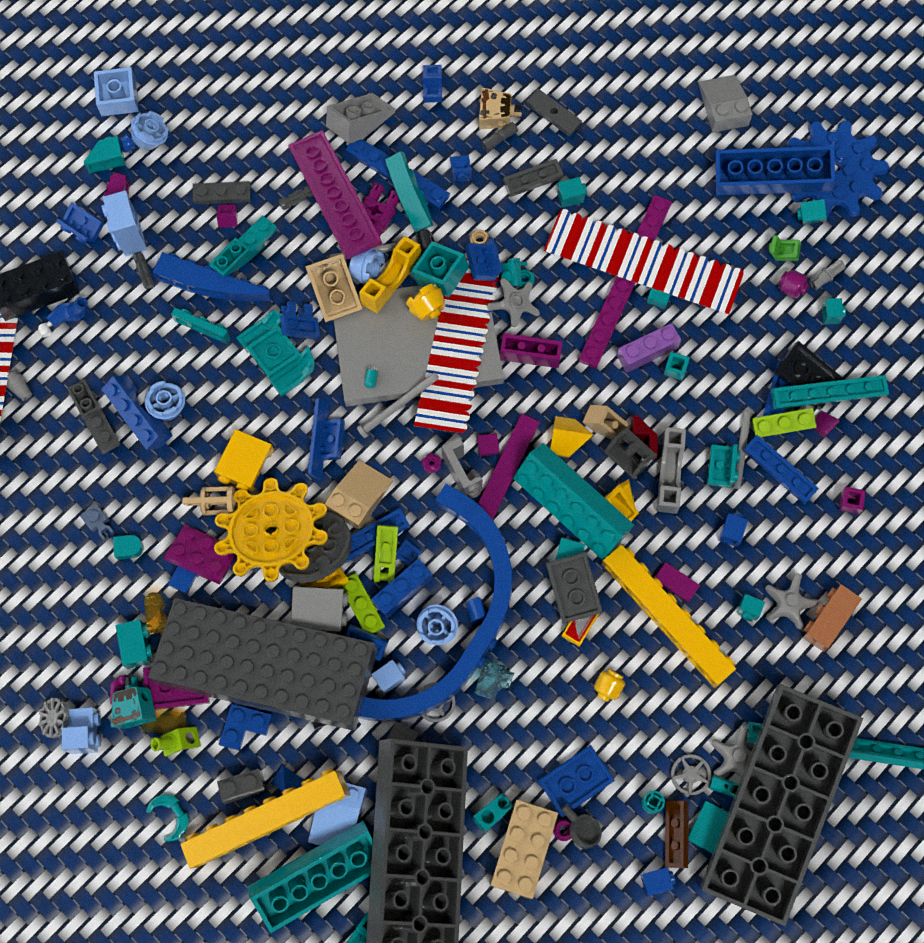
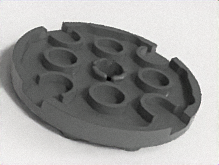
[279,512,352,583]

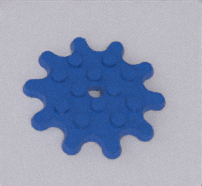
[786,121,889,217]

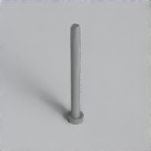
[357,373,439,438]

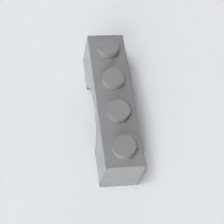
[656,427,686,514]

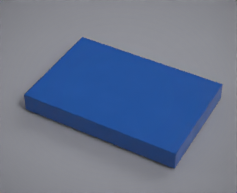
[538,745,615,817]

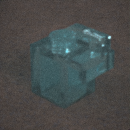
[475,660,514,700]

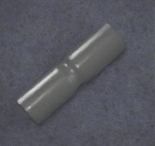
[481,122,518,152]

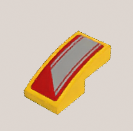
[562,614,599,647]

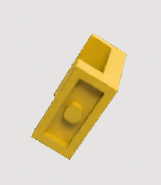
[214,429,274,492]

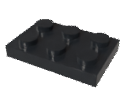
[773,341,844,410]

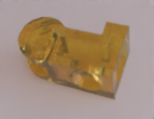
[144,592,167,634]

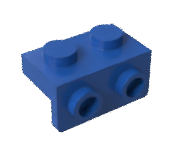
[56,202,105,243]
[465,238,502,281]

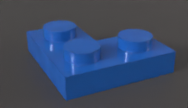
[219,704,272,751]

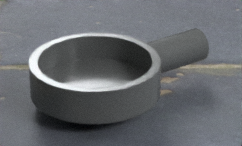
[561,804,602,849]

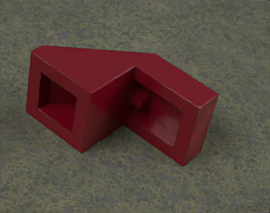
[631,415,658,460]

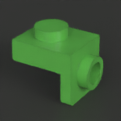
[769,235,801,261]

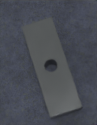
[526,89,582,137]

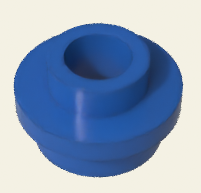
[120,134,135,154]

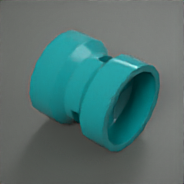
[641,791,665,814]

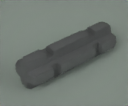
[279,186,313,210]
[133,253,154,289]

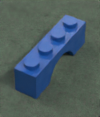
[101,375,173,450]

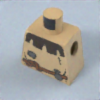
[479,88,522,129]

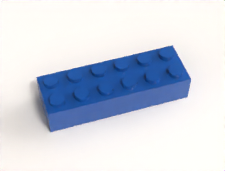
[715,146,835,195]

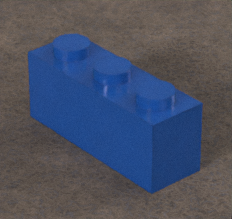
[371,559,433,619]

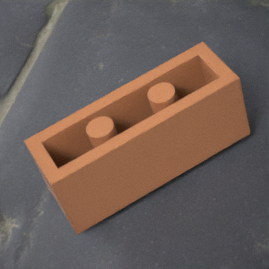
[803,584,862,652]

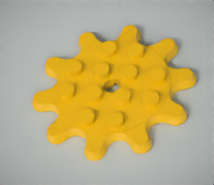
[214,478,328,582]

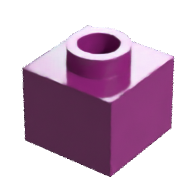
[839,487,866,514]

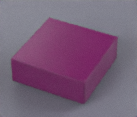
[477,433,500,457]

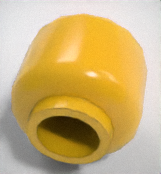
[594,669,625,702]

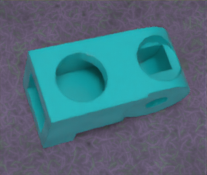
[472,793,514,834]

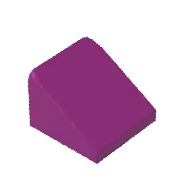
[216,204,238,228]
[812,411,840,438]

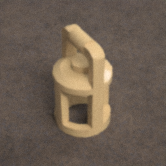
[182,486,236,516]

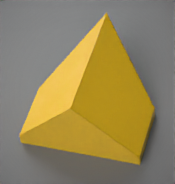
[550,416,593,458]
[605,479,639,521]

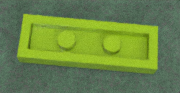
[752,408,817,437]
[340,573,385,634]

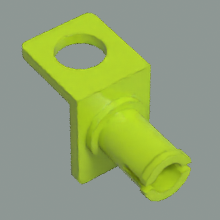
[150,727,201,756]

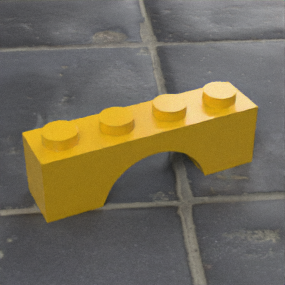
[359,236,421,314]

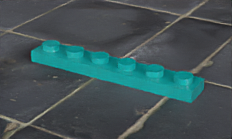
[771,375,889,409]

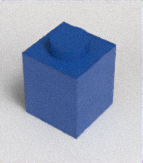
[718,513,748,547]
[640,867,676,897]

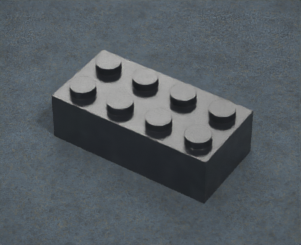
[0,251,80,321]

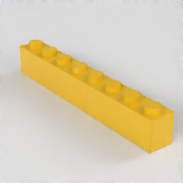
[602,544,736,688]
[180,769,351,869]

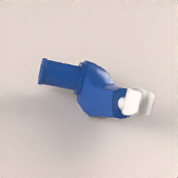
[38,297,88,338]

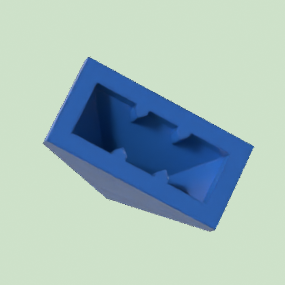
[270,765,305,791]

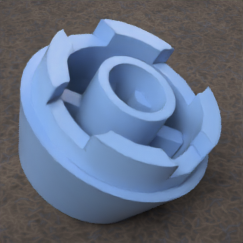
[131,111,169,150]
[349,248,385,285]
[145,381,185,421]
[417,605,458,645]

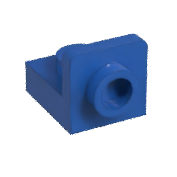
[450,155,472,182]

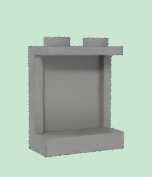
[442,437,483,499]
[291,585,348,631]

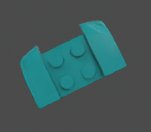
[236,310,315,397]

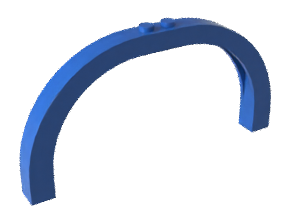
[359,484,512,722]

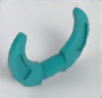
[146,795,189,841]

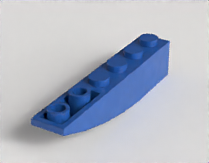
[153,252,272,302]

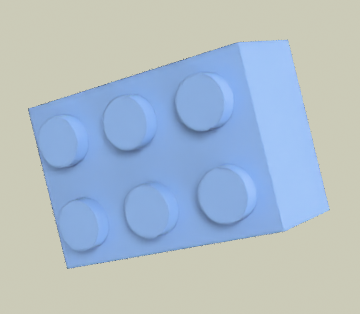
[101,190,148,256]

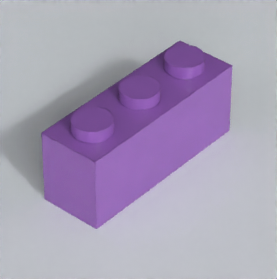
[617,323,681,373]

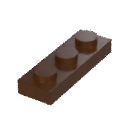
[665,801,689,868]

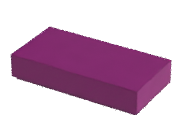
[655,562,700,603]

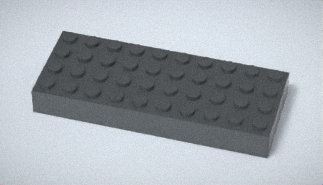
[148,598,378,731]
[699,684,863,926]
[366,739,468,943]

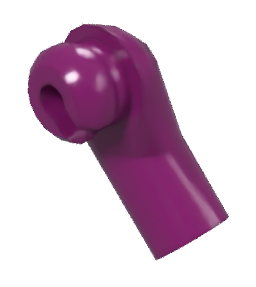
[110,674,129,704]

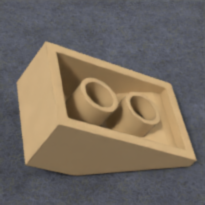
[305,254,363,323]
[325,460,393,531]

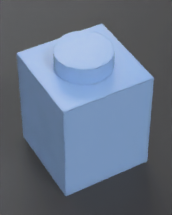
[372,660,406,694]

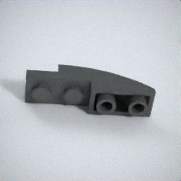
[67,379,121,454]

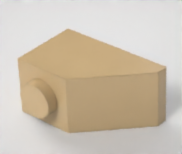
[583,405,631,443]

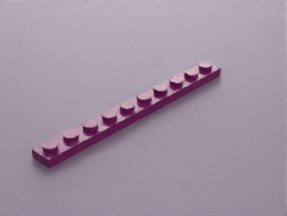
[578,195,672,369]

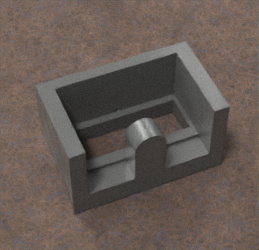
[604,427,657,479]

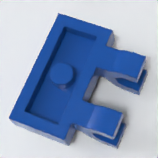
[280,301,320,339]

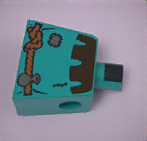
[111,677,156,729]

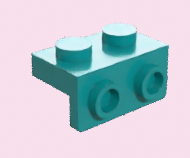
[707,444,741,488]

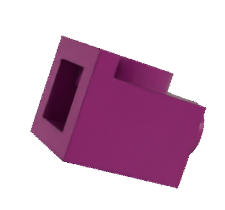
[104,173,130,196]

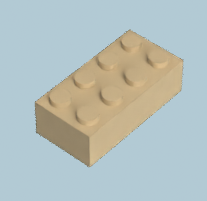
[491,800,558,900]

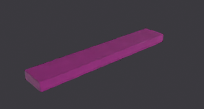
[478,414,540,520]

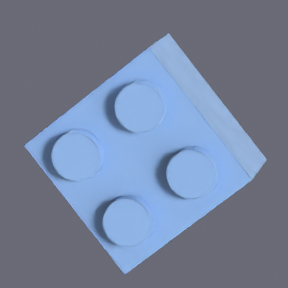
[94,67,139,116]

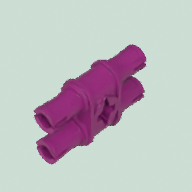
[362,183,400,236]

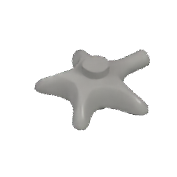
[488,278,540,327]
[765,573,818,629]
[711,726,752,778]

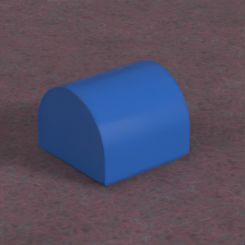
[465,597,487,623]

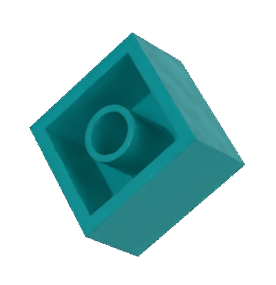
[411,241,469,297]

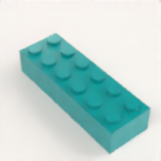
[513,443,634,560]
[247,821,373,933]

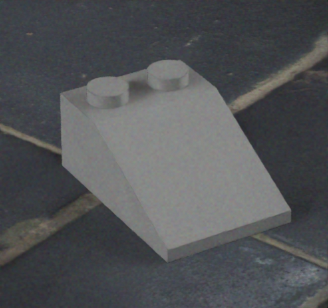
[698,75,752,133]
[326,93,395,143]

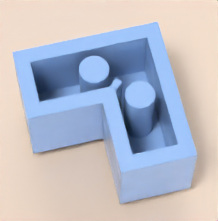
[62,707,101,754]

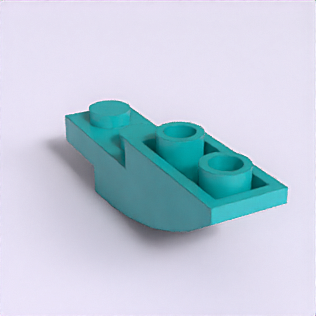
[209,215,277,277]

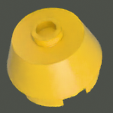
[406,283,446,321]

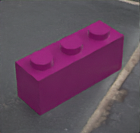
[500,333,563,368]

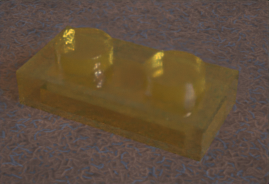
[141,711,187,734]

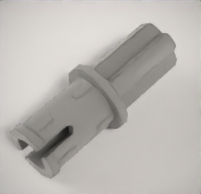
[809,260,846,291]

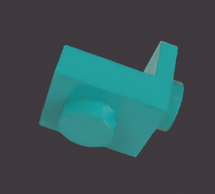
[501,258,527,286]

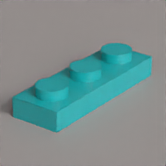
[171,308,230,344]

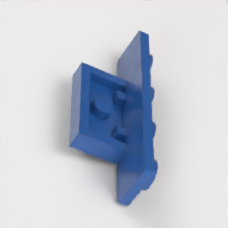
[307,398,345,480]

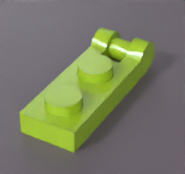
[374,525,399,583]

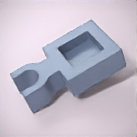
[79,503,115,541]

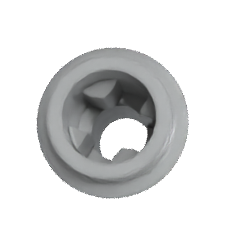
[6,371,32,401]

